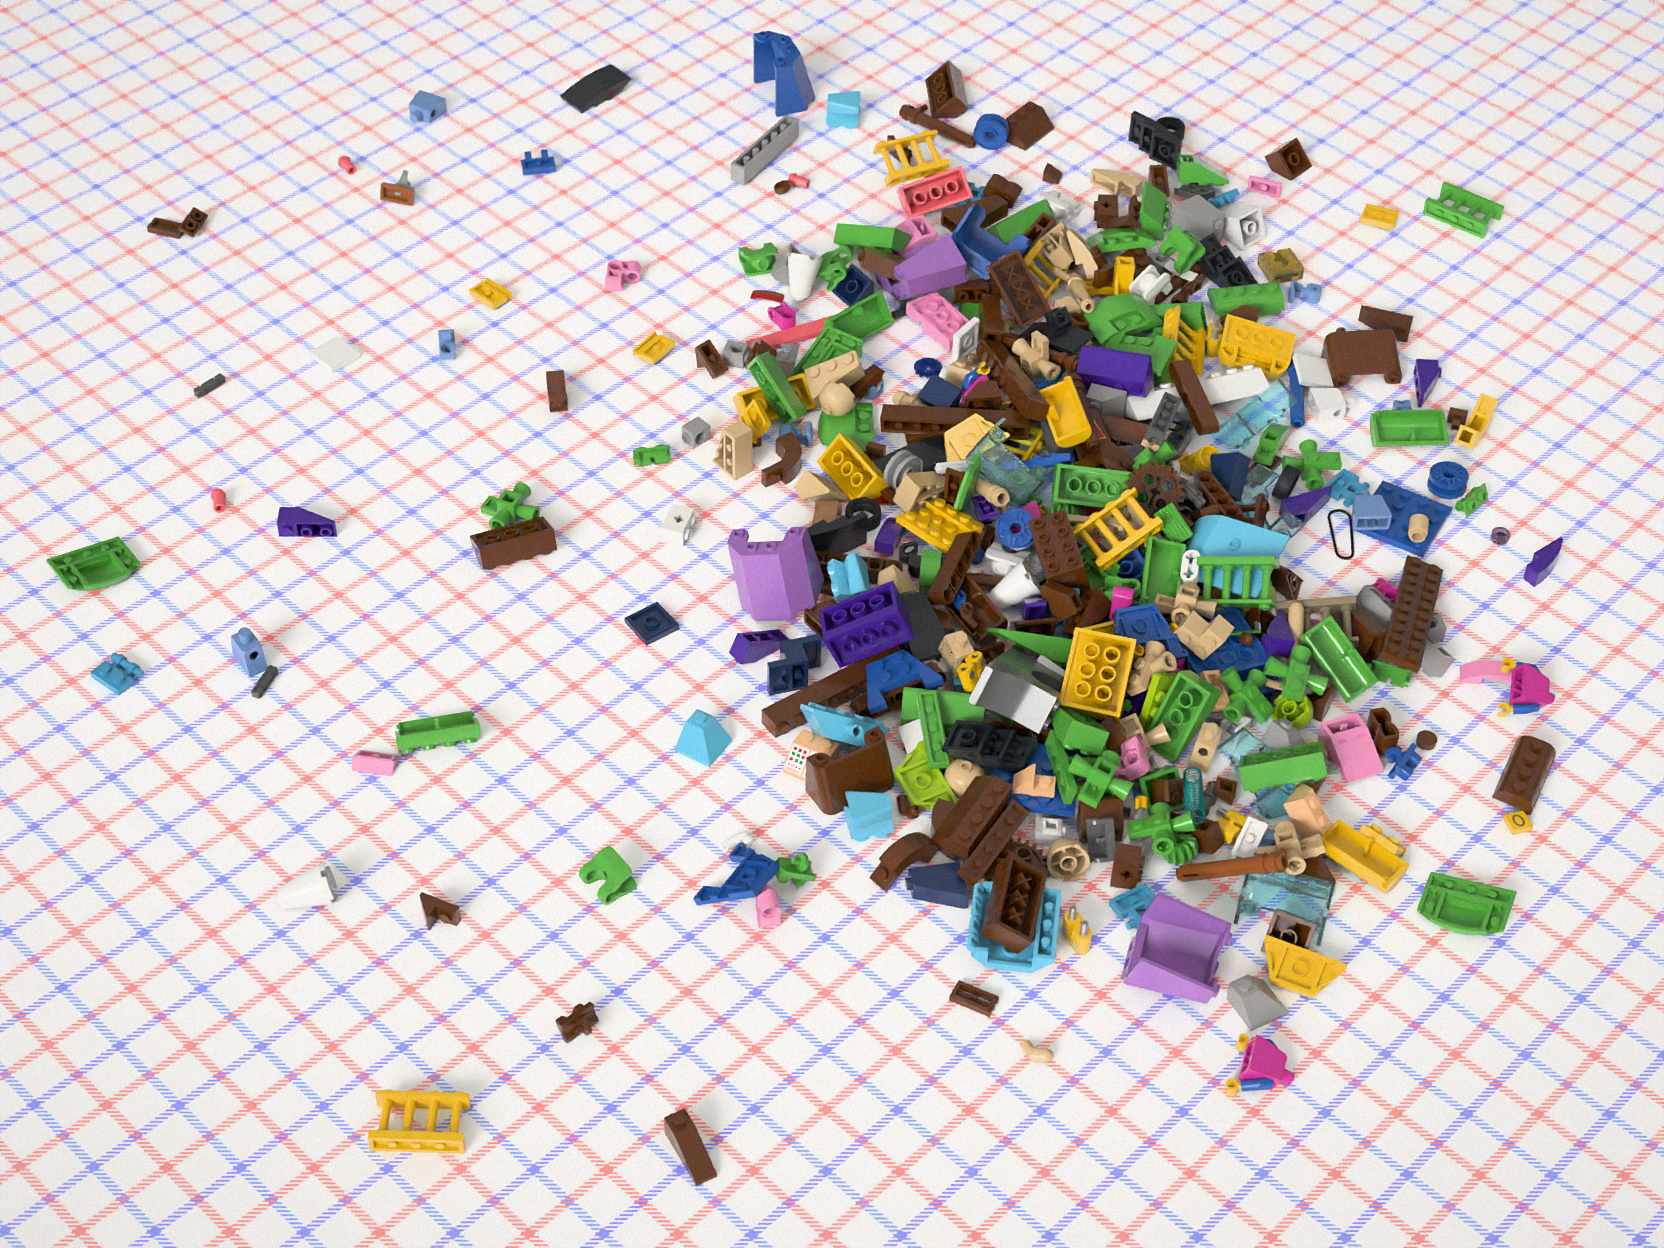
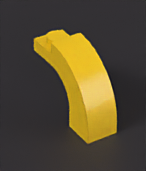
[1112,256,1135,295]
[1454,393,1499,449]

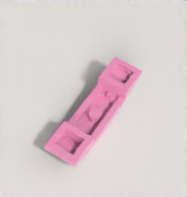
[1459,661,1512,684]

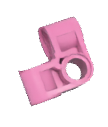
[605,260,641,291]
[1113,735,1150,782]
[755,885,781,928]

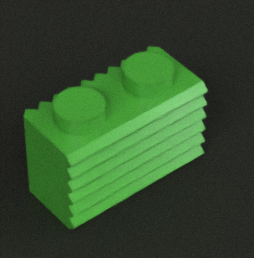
[1153,502,1194,543]

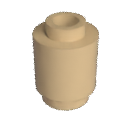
[1408,514,1429,542]

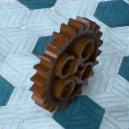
[1122,461,1186,519]
[981,837,1049,882]

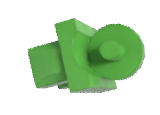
[775,852,817,886]

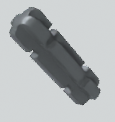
[193,373,226,398]
[1179,477,1207,509]
[251,665,278,699]

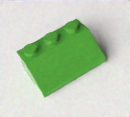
[1140,182,1171,239]

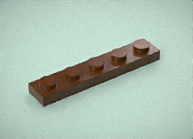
[956,799,1030,887]

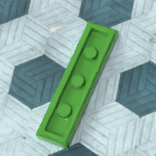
[915,690,950,770]

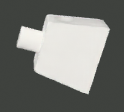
[1307,388,1354,424]

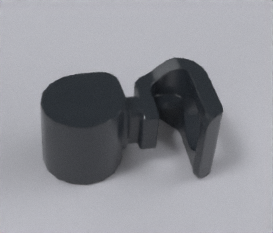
[1043,306,1072,328]
[898,541,921,578]

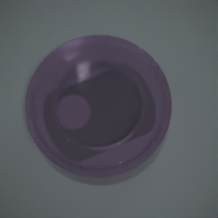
[1490,527,1511,545]

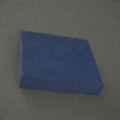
[624,602,680,646]

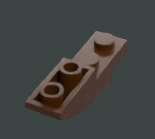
[953,278,1001,304]

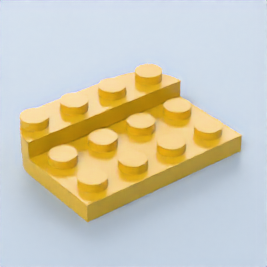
[1218,314,1296,380]
[896,498,984,554]

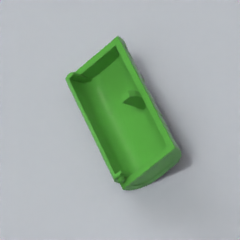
[1207,281,1284,321]
[824,290,895,340]
[1370,409,1449,447]
[1139,536,1186,617]
[1299,615,1378,704]
[395,711,481,754]

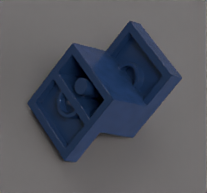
[767,634,821,696]

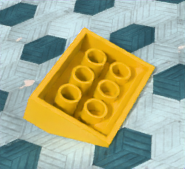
[1059,627,1137,723]

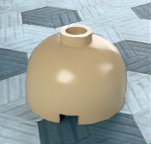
[819,380,856,417]
[944,758,985,799]
[1046,838,1090,882]

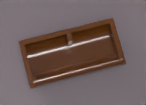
[944,573,1008,647]
[1491,735,1556,815]

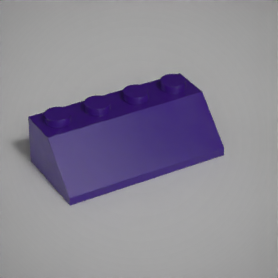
[1076,345,1154,398]

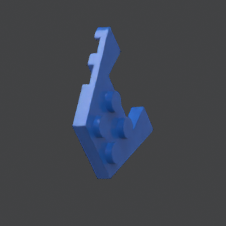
[1001,453,1075,470]
[1114,603,1189,667]
[866,649,944,715]
[693,843,780,905]

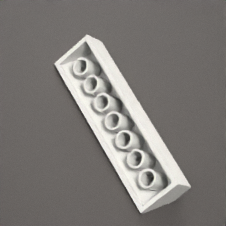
[1124,364,1271,421]

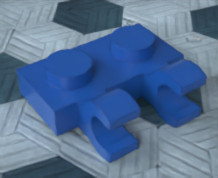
[521,149,556,175]

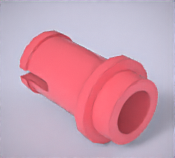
[338,155,357,175]
[788,173,810,189]
[211,488,226,513]

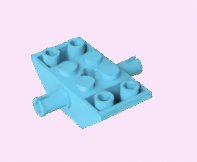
[800,702,890,747]

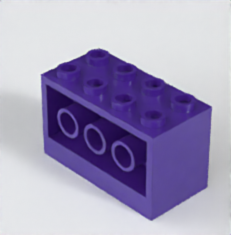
[819,580,914,668]

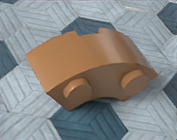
[812,499,843,525]

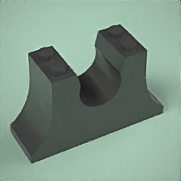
[968,644,1064,734]

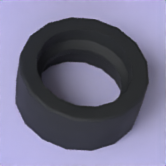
[1156,116,1185,141]
[1271,464,1301,500]
[845,497,882,532]

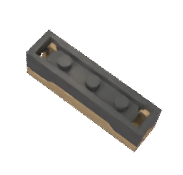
[1141,392,1182,452]

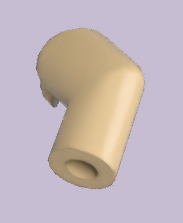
[1020,1039,1054,1063]

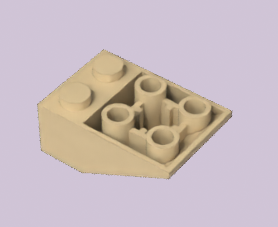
[945,354,992,389]

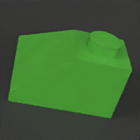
[1138,765,1185,817]

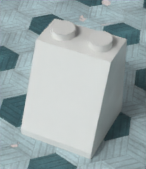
[1218,201,1266,250]

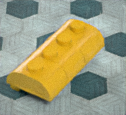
[1039,376,1092,448]
[1321,819,1409,894]

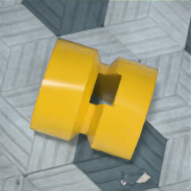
[1186,445,1220,475]

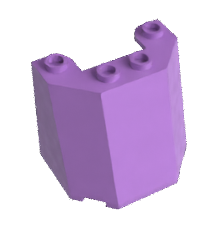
[874,233,969,301]
[727,526,824,621]
[1120,892,1232,1004]

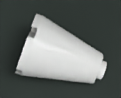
[788,252,823,301]
[988,561,1041,610]
[275,861,339,909]

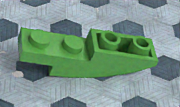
[1253,423,1292,466]

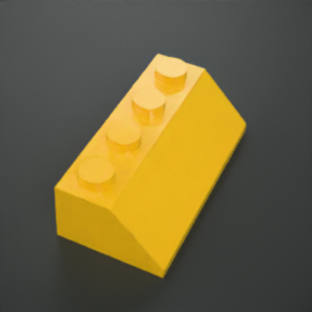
[732,373,816,422]
[817,433,889,500]

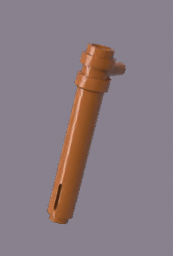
[1175,848,1288,882]

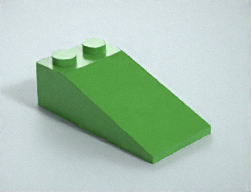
[1050,463,1134,510]
[986,628,1073,667]
[1146,670,1222,763]
[1050,706,1110,756]

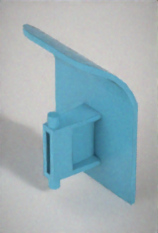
[1182,515,1290,599]

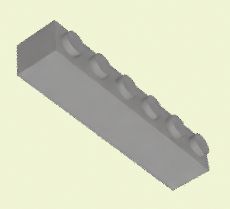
[730,115,799,185]
[1356,585,1455,678]

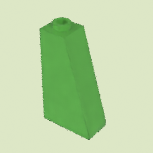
[1144,302,1208,338]

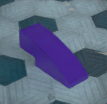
[874,517,906,556]
[1523,537,1563,587]
[1021,597,1047,620]

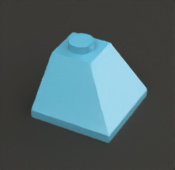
[675,709,732,768]

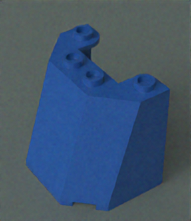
[753,30,815,117]
[951,203,1032,279]

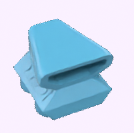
[826,91,861,129]
[827,552,870,602]
[844,791,894,842]

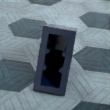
[1210,452,1251,502]
[905,861,969,909]

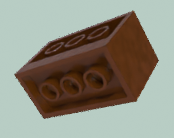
[1028,509,1091,598]

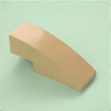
[1090,168,1143,198]
[1067,228,1100,280]

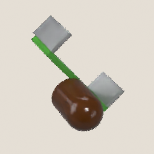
[1230,621,1261,646]

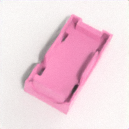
[906,291,969,352]

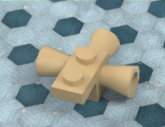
[1012,330,1060,382]
[1154,581,1217,626]
[1126,641,1177,696]
[1105,713,1171,769]
[1255,821,1326,875]

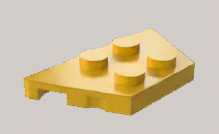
[944,413,1010,462]
[1264,935,1347,999]

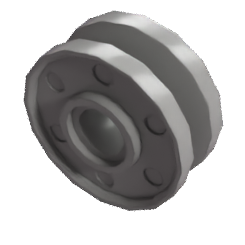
[883,450,923,489]

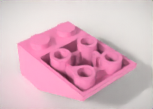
[881,215,937,255]
[1317,713,1384,783]

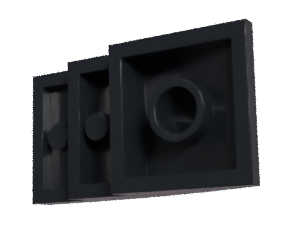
[560,64,632,114]
[1128,111,1182,170]
[1196,233,1259,288]
[1018,322,1095,355]
[873,436,947,474]
[807,511,868,554]
[902,591,946,662]
[942,720,1038,772]

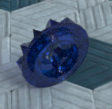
[914,357,943,379]

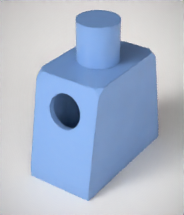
[409,90,447,123]
[1352,490,1392,530]
[231,627,267,678]

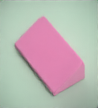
[1247,175,1282,198]
[352,750,399,776]

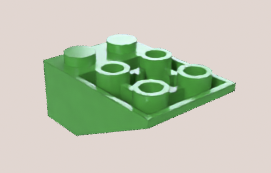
[1176,154,1229,186]

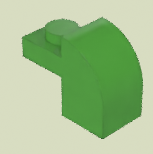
[919,549,942,595]

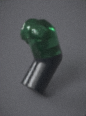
[891,299,910,320]

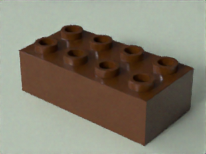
[985,249,1051,329]
[981,854,1047,954]

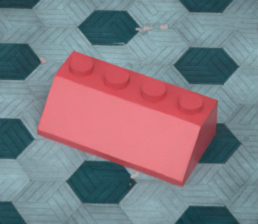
[897,166,973,218]

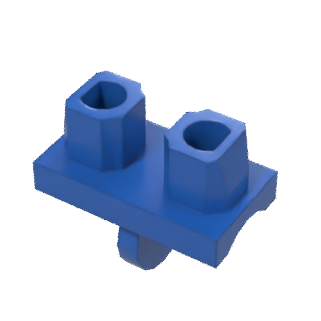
[1386,742,1422,781]

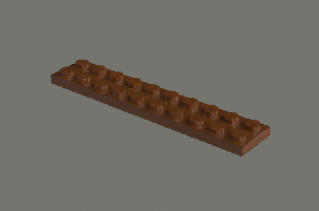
[1379,555,1443,673]

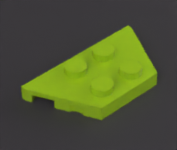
[1139,672,1177,733]
[894,740,958,809]

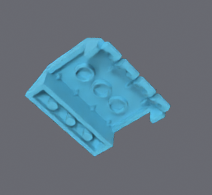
[966,881,1062,973]

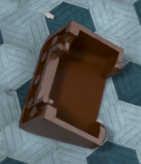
[1321,329,1402,387]
[805,726,895,815]

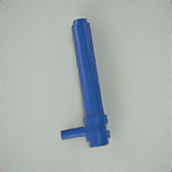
[1287,354,1305,428]

